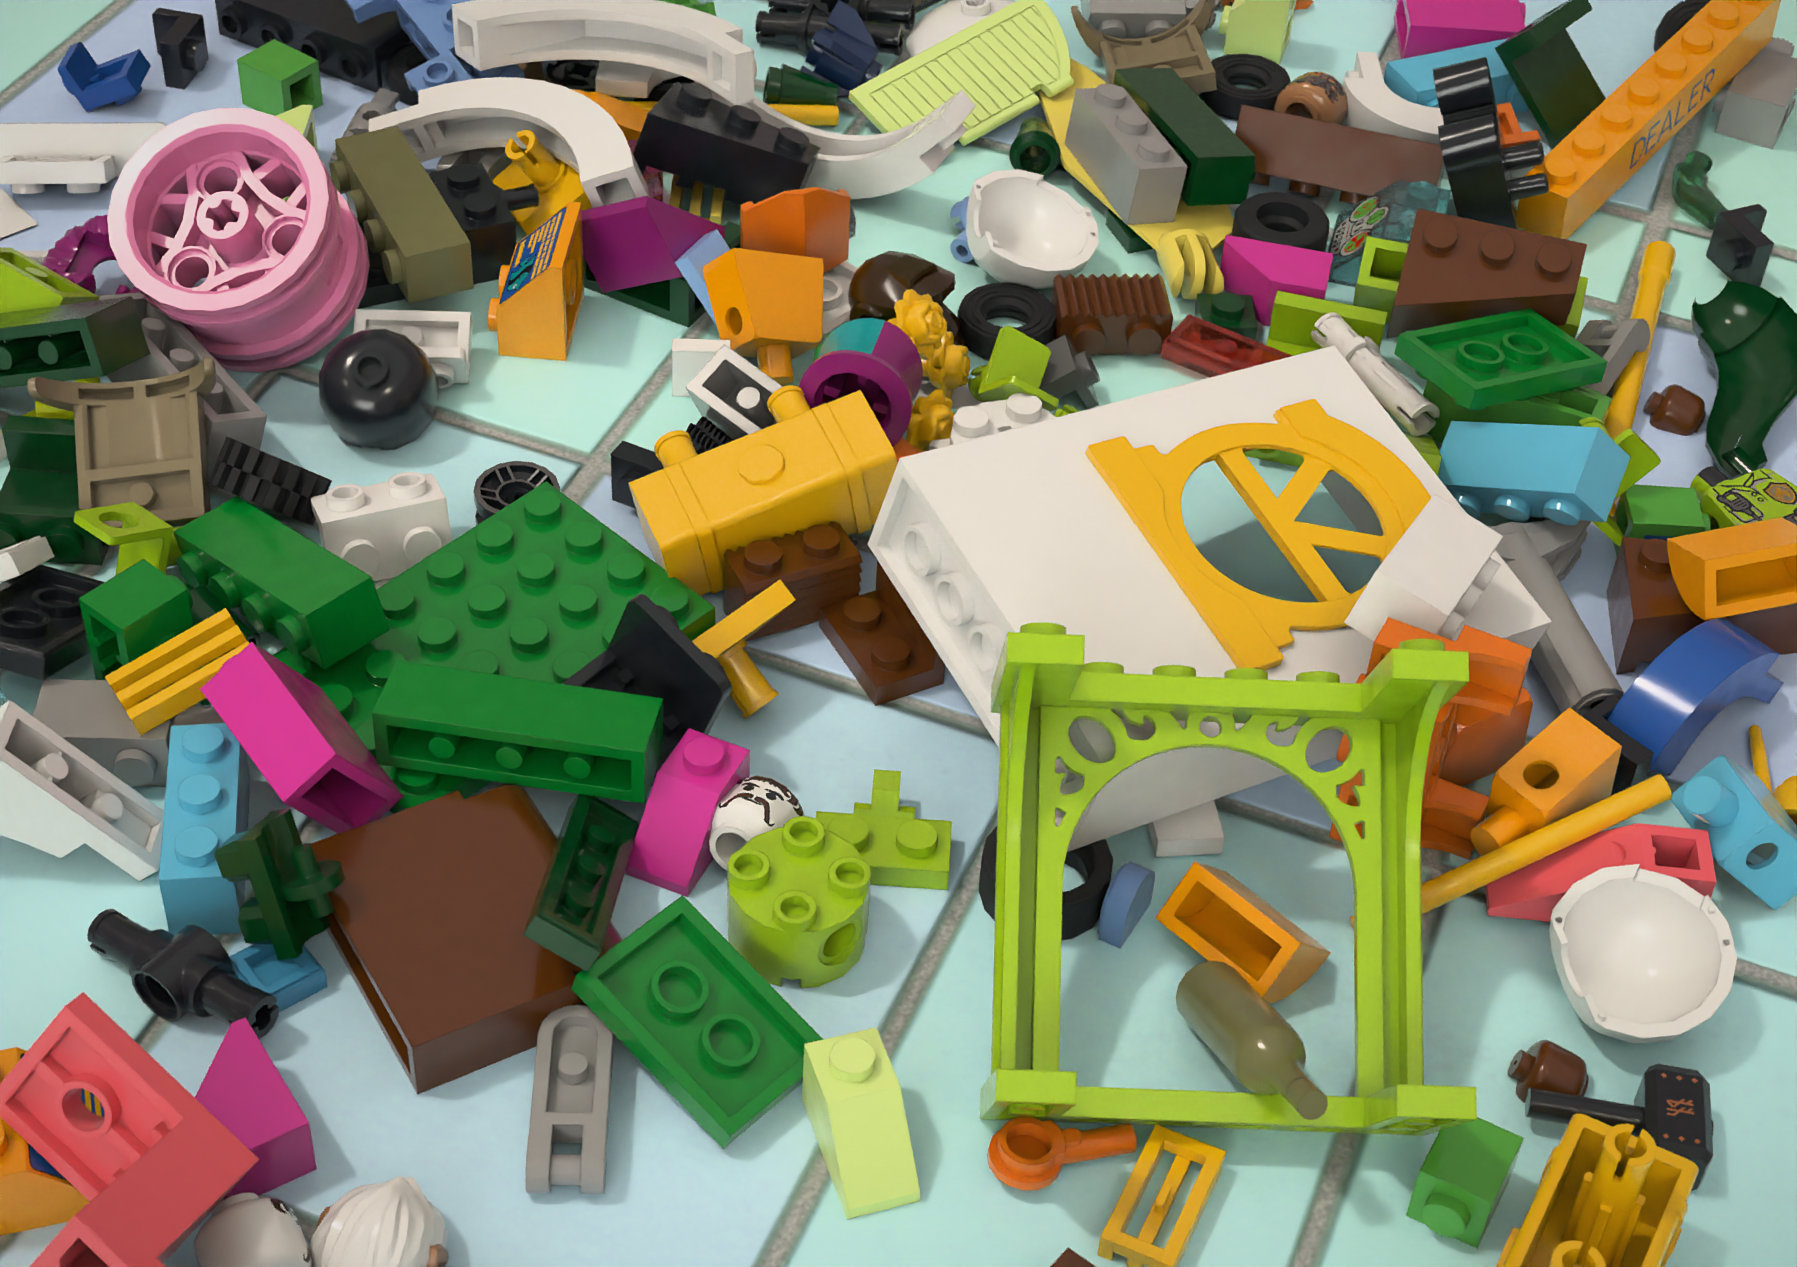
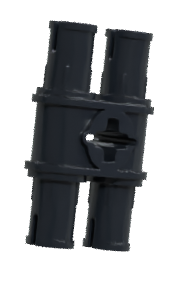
[755,0,916,56]

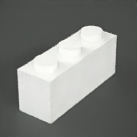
[1344,494,1503,641]

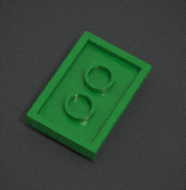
[1394,308,1607,411]
[571,895,823,1149]

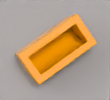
[1667,517,1797,621]
[1155,861,1331,1003]

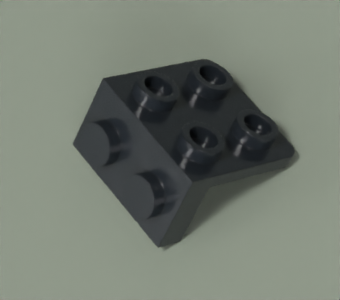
[562,594,732,787]

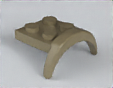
[1071,0,1217,96]
[27,357,216,528]

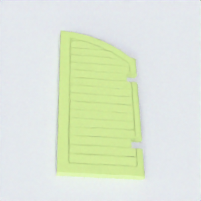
[849,0,1074,154]

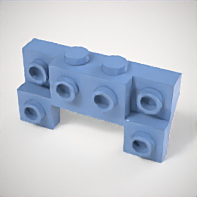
[344,0,525,94]

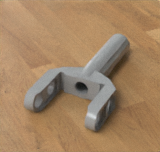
[1488,516,1625,713]

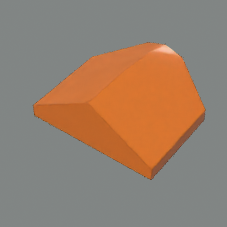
[740,187,850,273]

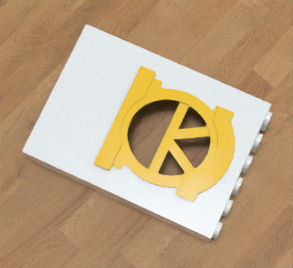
[867,345,1552,852]

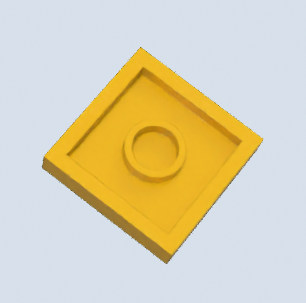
[492,130,592,235]
[692,579,796,719]

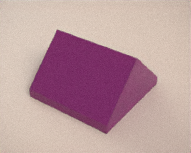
[581,196,725,293]

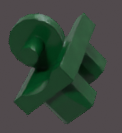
[215,809,346,960]

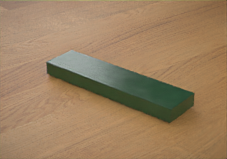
[523,794,639,972]

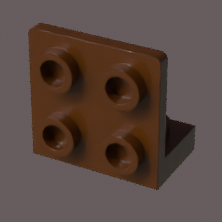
[819,560,945,706]

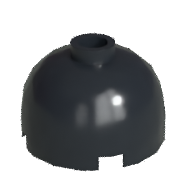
[319,329,439,450]

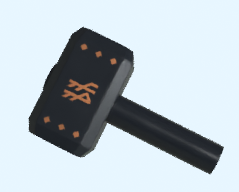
[1525,1064,1713,1191]

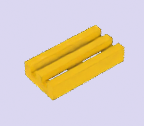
[105,608,250,735]
[1097,1124,1226,1267]

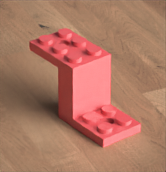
[0,992,259,1267]

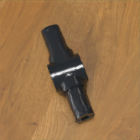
[87,908,279,1039]

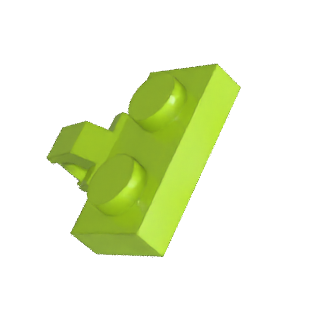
[815,769,952,890]

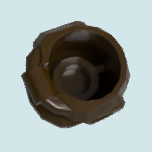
[848,251,968,356]

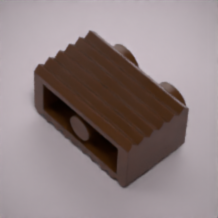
[1051,273,1173,356]
[723,521,863,641]

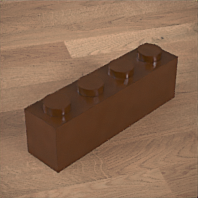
[1235,105,1445,217]

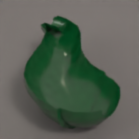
[1691,281,1797,480]

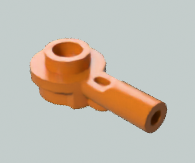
[987,1117,1137,1190]

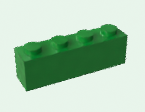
[173,496,390,669]
[372,660,663,804]

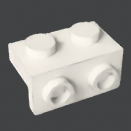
[353,309,473,388]
[311,472,452,581]

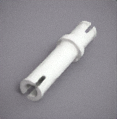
[1311,312,1440,436]

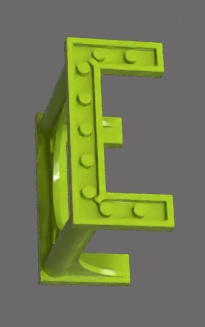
[980,622,1477,1136]

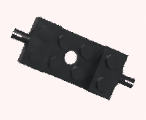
[285,162,539,309]

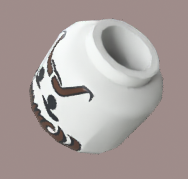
[709,776,805,871]
[194,1193,312,1267]

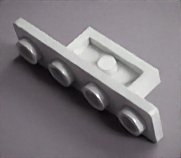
[0,122,167,194]

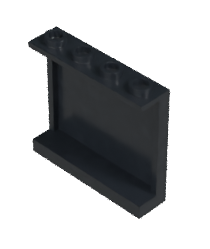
[215,0,412,93]

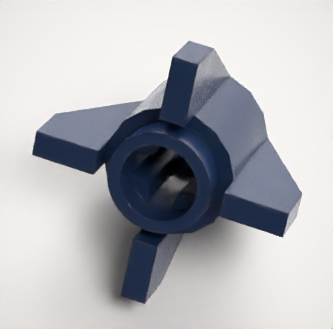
[800,0,883,97]

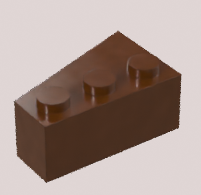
[1387,208,1587,337]
[1606,537,1797,674]

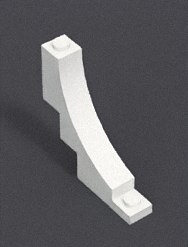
[0,700,164,882]

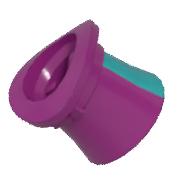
[799,318,923,447]

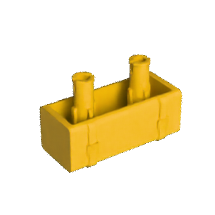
[628,385,897,596]
[1496,1114,1699,1267]

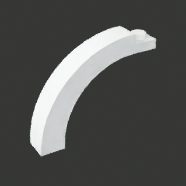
[452,0,757,105]
[369,77,650,208]
[693,81,976,200]

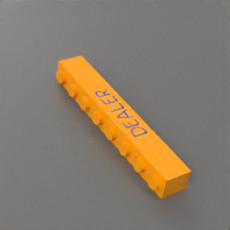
[1517,0,1781,240]

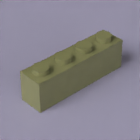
[330,126,474,304]

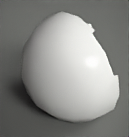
[966,169,1099,290]
[1549,864,1737,1044]

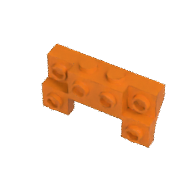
[1329,617,1533,860]

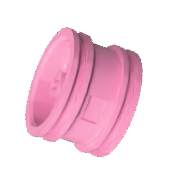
[107,108,370,372]

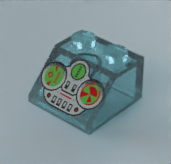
[1327,180,1451,287]

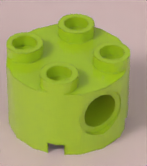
[727,816,871,988]

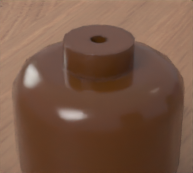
[1643,384,1706,436]
[1508,1040,1589,1103]

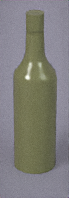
[1175,961,1328,1120]

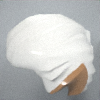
[308,1176,449,1267]

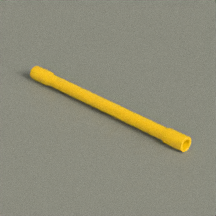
[1604,241,1676,517]

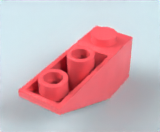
[1485,823,1717,922]

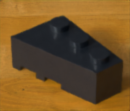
[633,82,821,205]

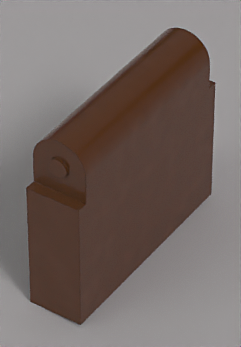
[311,785,623,1095]

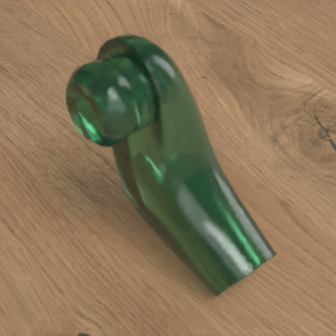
[1672,150,1728,230]

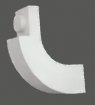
[1341,52,1448,179]

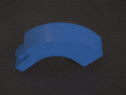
[1607,618,1784,775]

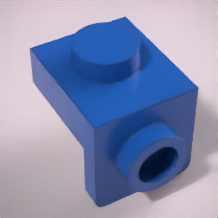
[58,42,151,112]

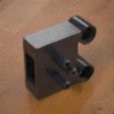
[1433,57,1549,230]

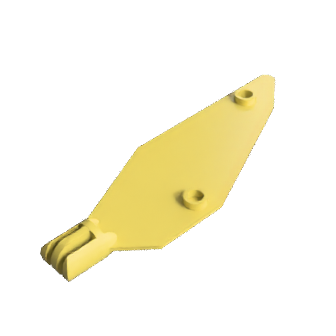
[1037,58,1234,300]

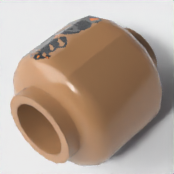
[1274,72,1348,125]

